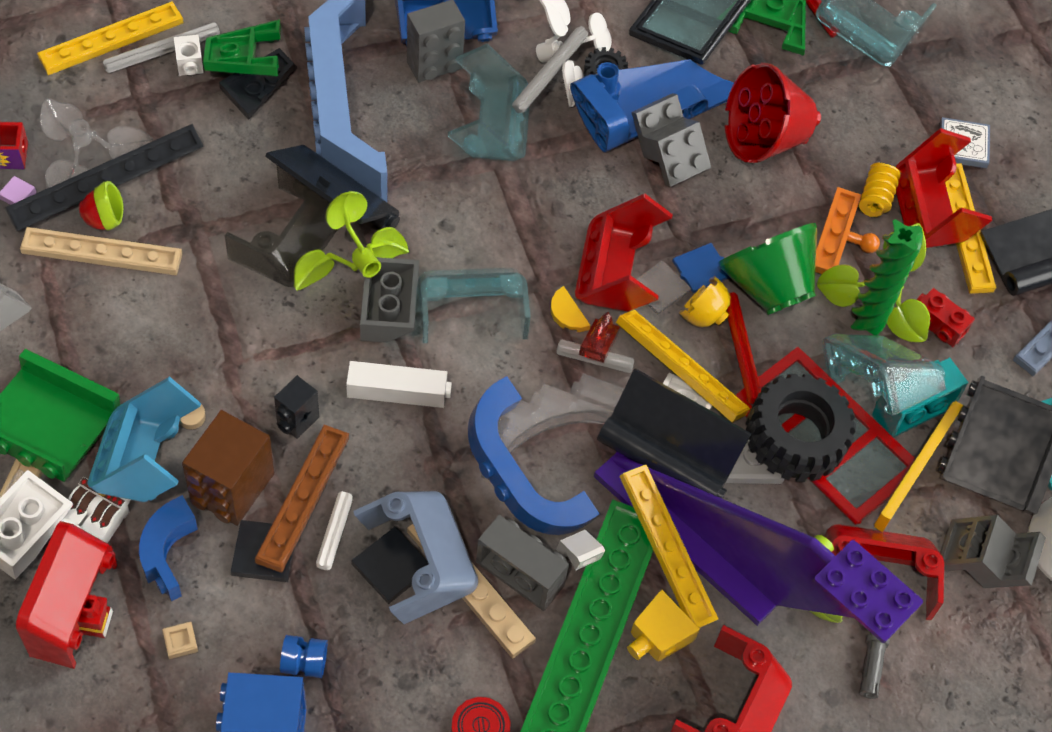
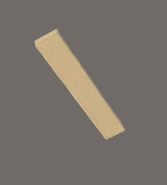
[20,227,182,275]

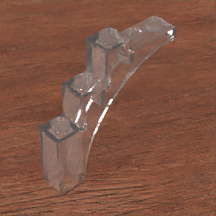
[481,373,624,481]

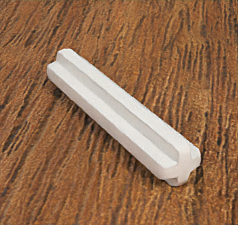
[316,491,353,570]

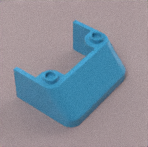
[87,376,201,502]

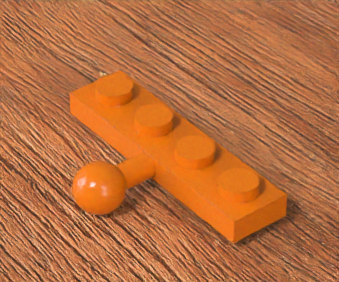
[815,187,880,274]

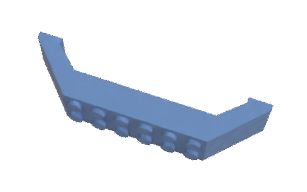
[304,0,387,202]

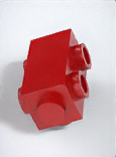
[917,288,975,348]

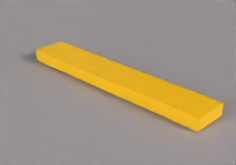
[37,1,184,75]
[945,163,996,294]
[616,310,750,423]
[874,401,963,533]
[619,465,718,628]

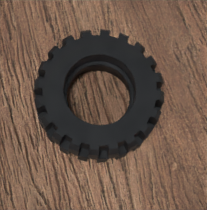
[745,373,856,482]

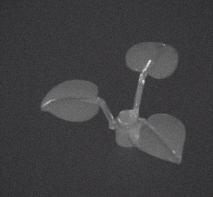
[40,98,153,188]

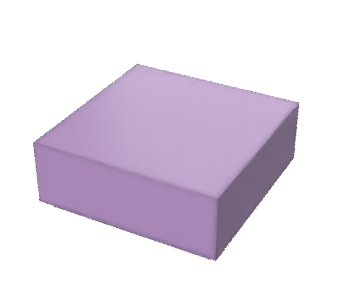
[0,176,36,205]

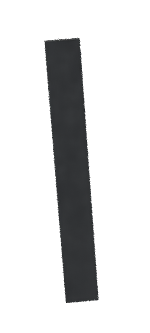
[5,124,204,232]

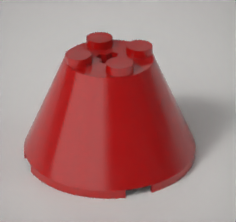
[725,62,821,163]

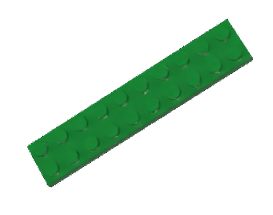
[520,499,654,732]

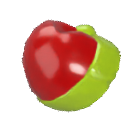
[78,181,124,231]

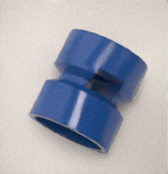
[280,635,328,678]

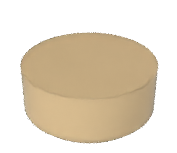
[179,404,206,429]

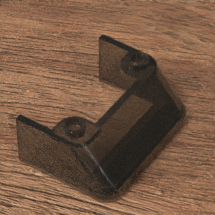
[225,165,338,287]

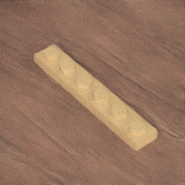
[407,524,536,659]

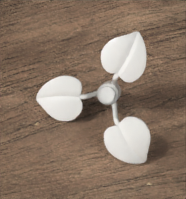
[536,0,612,107]

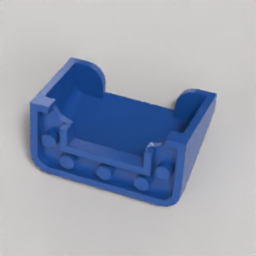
[395,0,498,47]

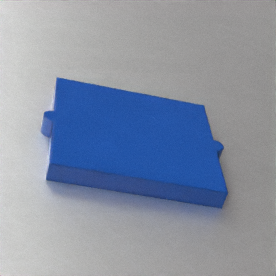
[672,243,731,293]

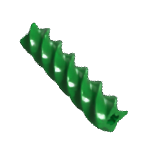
[851,219,923,336]

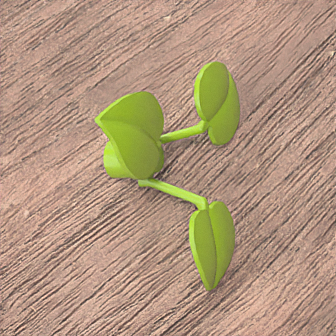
[294,191,409,291]
[817,223,930,342]

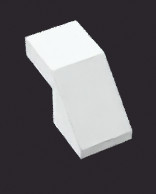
[556,530,605,571]

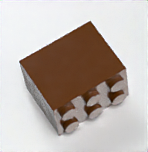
[182,410,274,526]

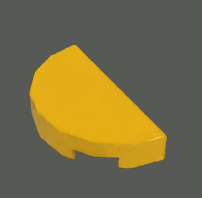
[550,286,590,332]

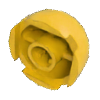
[679,276,730,328]

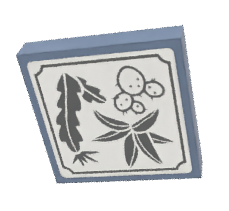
[940,117,990,168]

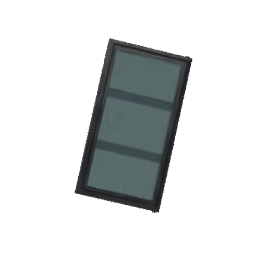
[629,0,751,65]

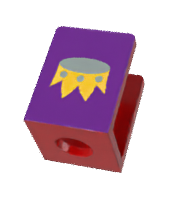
[0,122,28,169]

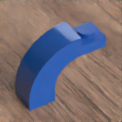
[139,495,198,601]

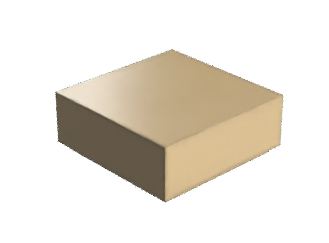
[162,622,198,659]

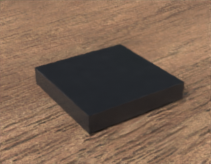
[231,520,294,582]
[351,527,429,604]

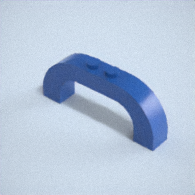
[468,376,599,535]

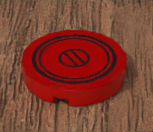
[451,697,511,732]

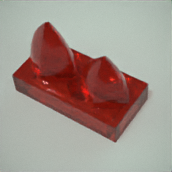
[579,312,620,363]

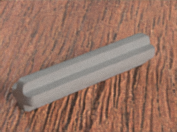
[557,339,634,373]

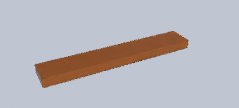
[255,425,349,573]

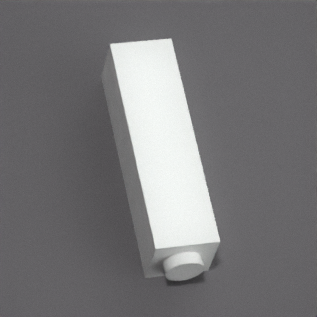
[346,361,452,408]

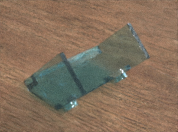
[816,0,937,66]
[448,43,529,161]
[419,268,531,343]

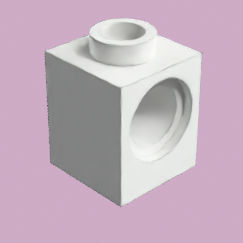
[174,35,204,76]

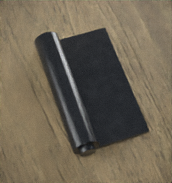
[265,145,400,229]
[980,209,1052,296]
[597,368,752,499]

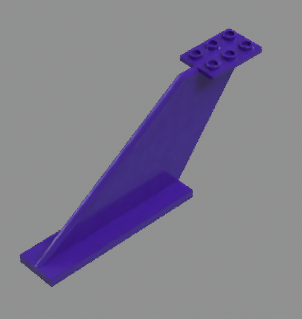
[594,452,923,643]

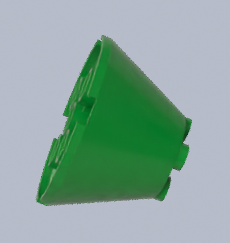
[718,223,817,315]

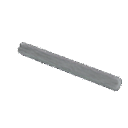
[103,22,220,73]
[512,26,588,113]

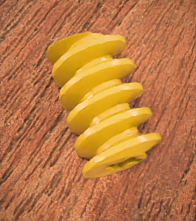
[859,162,901,217]

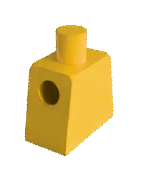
[627,590,700,661]

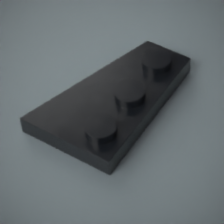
[219,48,294,120]

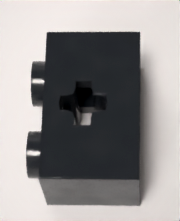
[274,375,319,439]

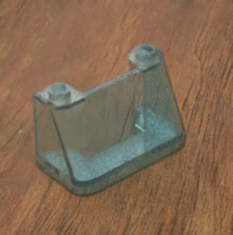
[822,333,946,416]

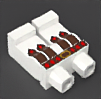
[62,477,131,543]

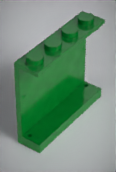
[0,349,120,482]

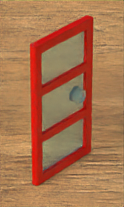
[735,347,916,526]

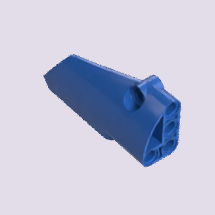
[570,59,734,152]

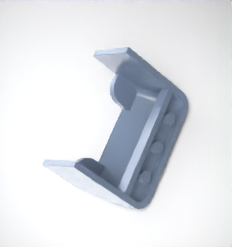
[353,491,478,624]

